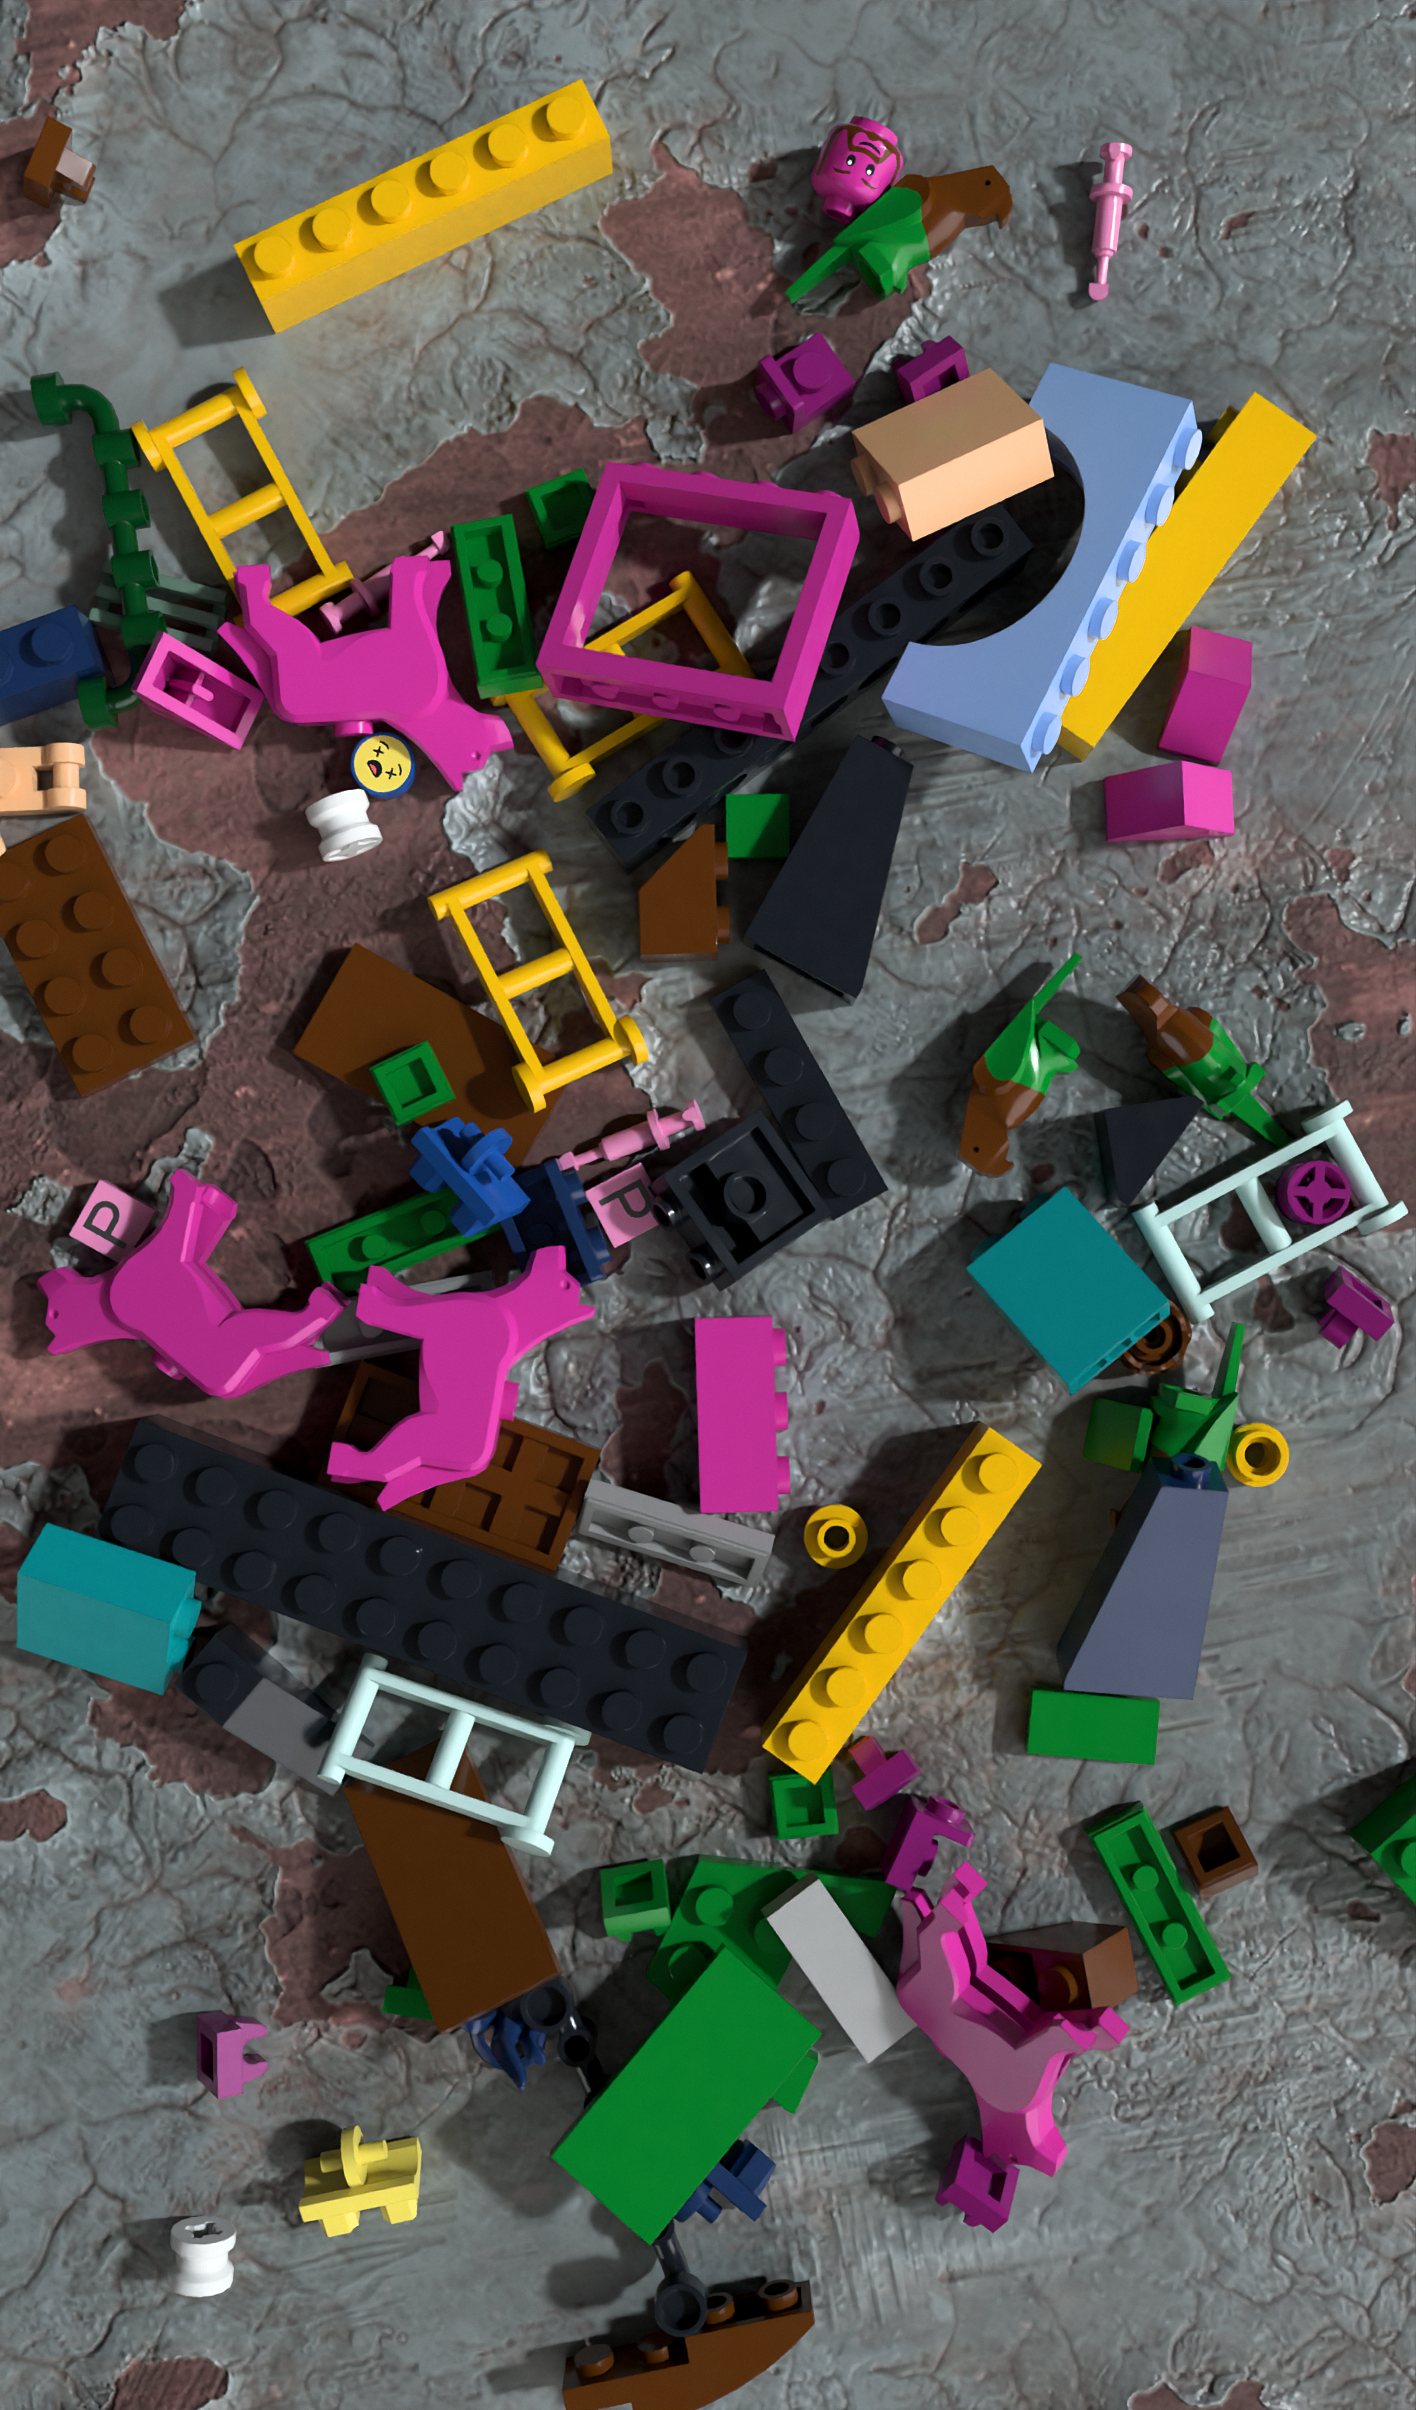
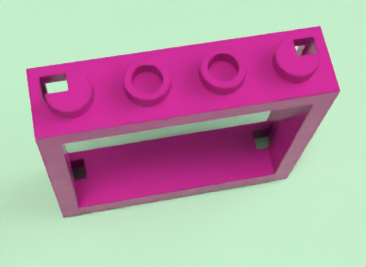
[536,461,861,742]

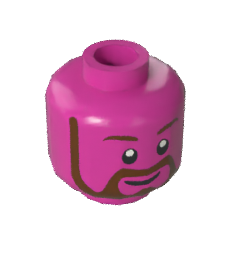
[810,116,904,225]

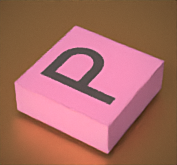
[585,1162,659,1248]
[69,1180,160,1263]

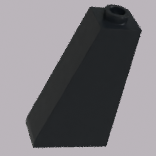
[743,734,914,1005]

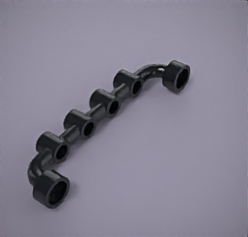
[520,1975,707,2337]

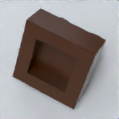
[24,116,96,209]

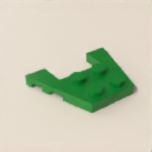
[646,1854,898,2114]

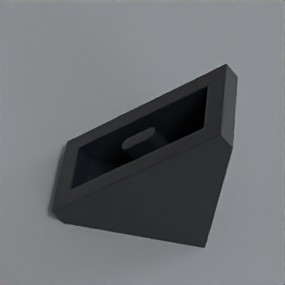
[1093,1095,1205,1208]

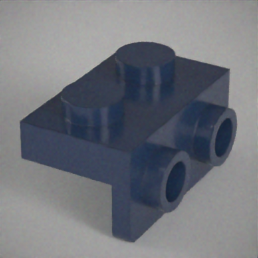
[500,1158,613,1288]

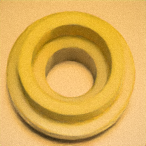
[1225,1422,1289,1487]
[804,1504,868,1569]

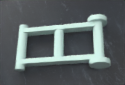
[1132,1099,1408,1325]
[316,1653,592,1857]

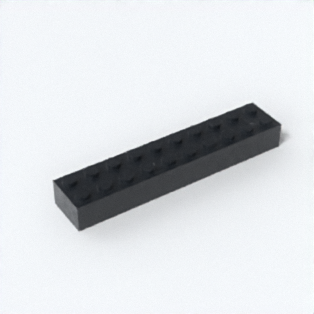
[94,1414,748,1774]

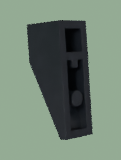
[173,1622,375,1796]

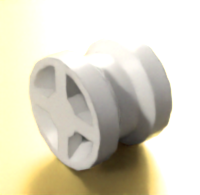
[305,789,383,862]
[167,2216,237,2297]

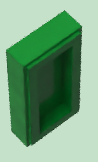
[1024,1685,1160,1765]

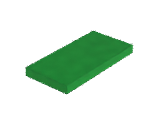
[550,1942,822,2246]

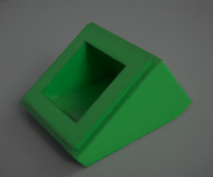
[1083,1397,1154,1473]

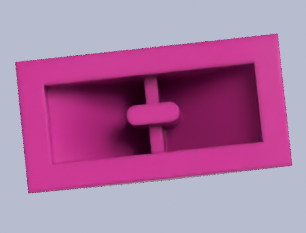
[1156,626,1252,766]
[130,631,265,751]
[1103,760,1234,842]

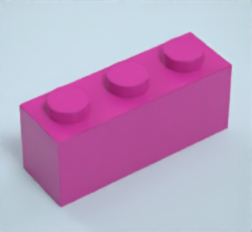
[695,1314,790,1514]

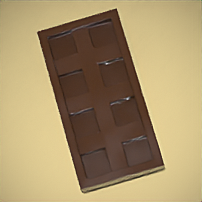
[0,813,200,1098]
[316,1359,602,1571]

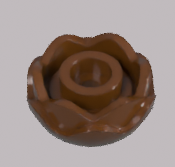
[1118,1300,1192,1376]

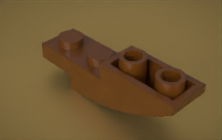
[562,2279,815,2410]

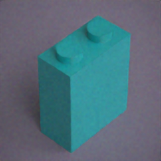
[966,1186,1170,1396]
[17,1523,201,1695]

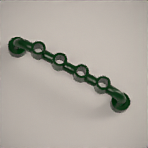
[30,372,168,732]

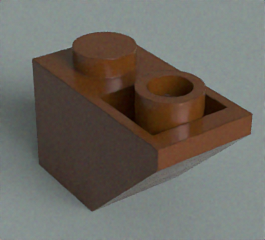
[639,824,730,963]
[984,1921,1139,2012]

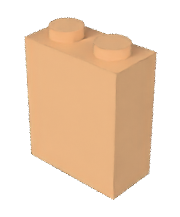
[851,368,1054,542]

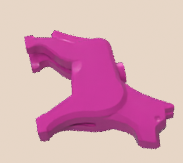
[217,555,514,791]
[36,1169,351,1399]
[327,1246,596,1512]
[896,1861,1130,2177]

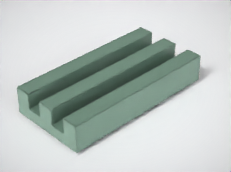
[88,559,231,658]

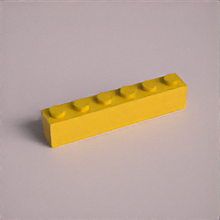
[233,78,613,334]
[1056,391,1317,762]
[760,1421,1042,1784]

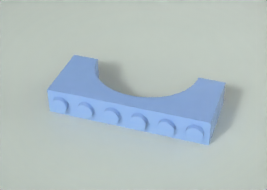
[881,362,1202,773]

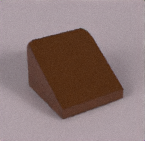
[1170,1805,1258,1900]

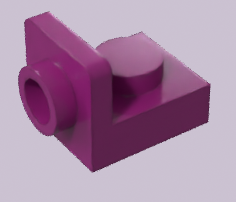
[754,332,855,435]
[879,1794,976,1892]

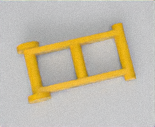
[130,366,354,628]
[489,571,757,802]
[427,848,649,1113]

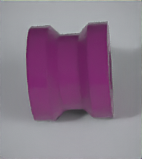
[1274,1160,1351,1225]

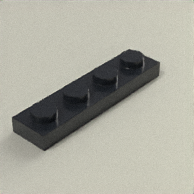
[709,969,889,1221]

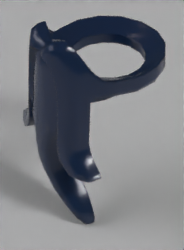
[460,1995,547,2091]

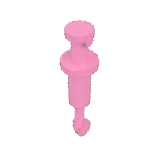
[1089,142,1133,302]
[318,531,450,635]
[559,1099,705,1171]

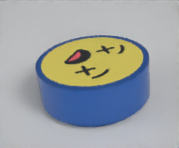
[351,732,417,800]

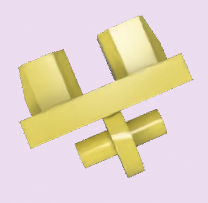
[299,2125,422,2237]

